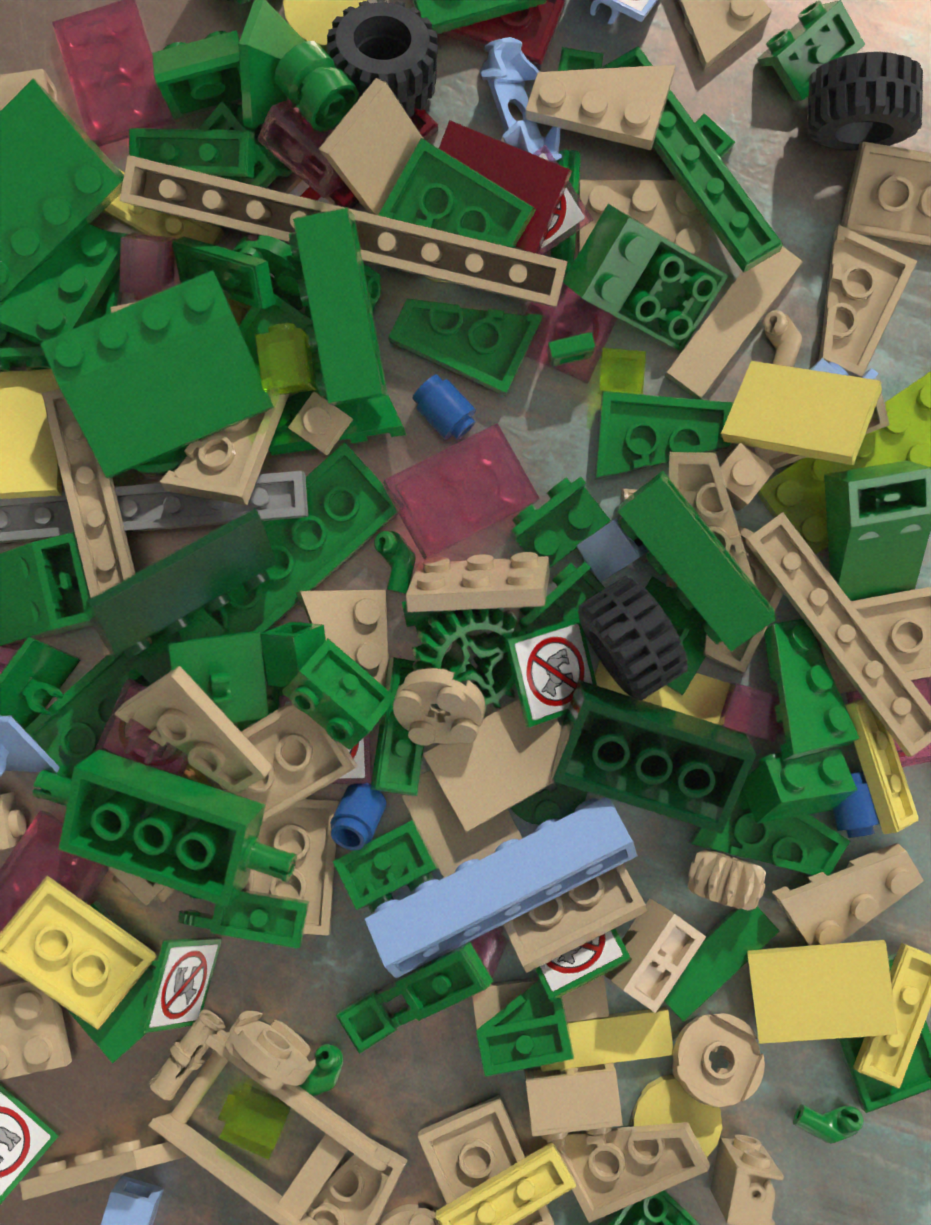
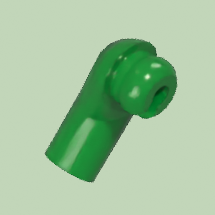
[374,531,416,594]
[298,1044,343,1097]
[793,1104,864,1144]

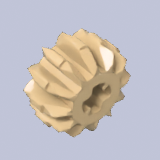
[687,849,766,911]

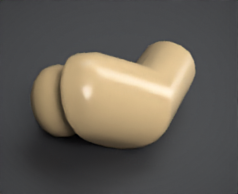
[763,311,802,367]

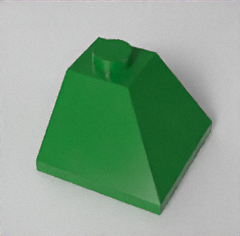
[239,0,305,127]

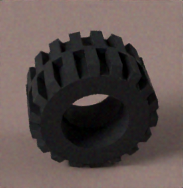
[327,0,438,117]
[808,52,923,151]
[578,576,688,701]

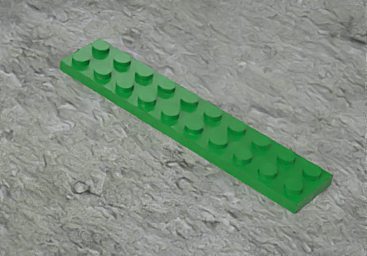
[24,442,404,779]

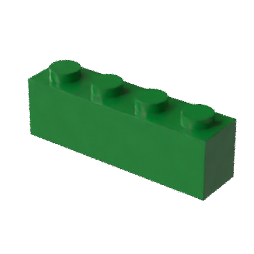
[289,208,388,405]
[618,471,776,652]

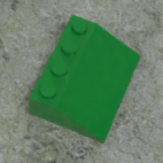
[0,78,124,302]
[40,270,274,479]

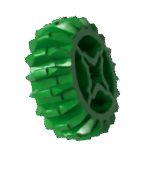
[412,608,527,715]

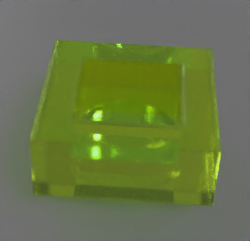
[598,348,646,395]

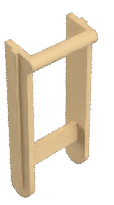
[148,1030,390,1225]

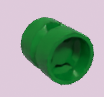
[274,41,359,132]

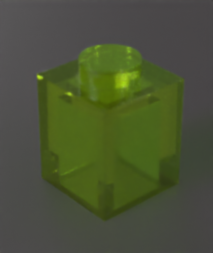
[256,323,316,396]
[218,1083,291,1160]

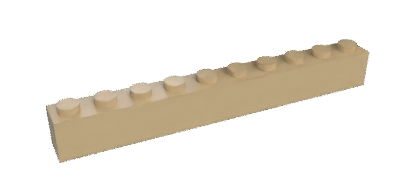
[120,155,568,308]

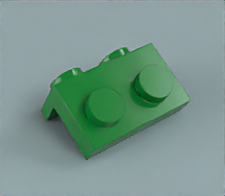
[518,562,605,633]

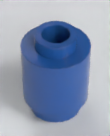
[412,374,476,440]
[833,771,880,838]
[330,783,387,850]

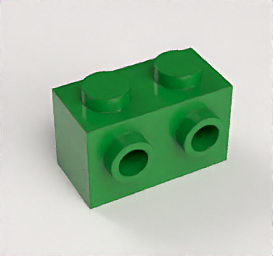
[742,749,857,824]

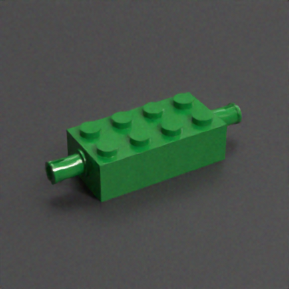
[32,749,297,908]

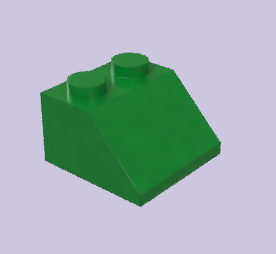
[152,30,242,120]

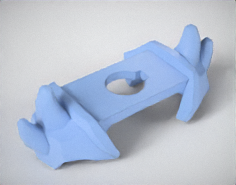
[479,37,562,163]

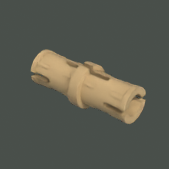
[149,1009,225,1101]

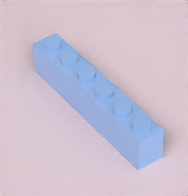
[364,797,637,978]

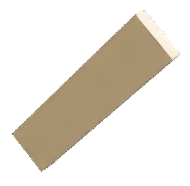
[665,246,803,400]

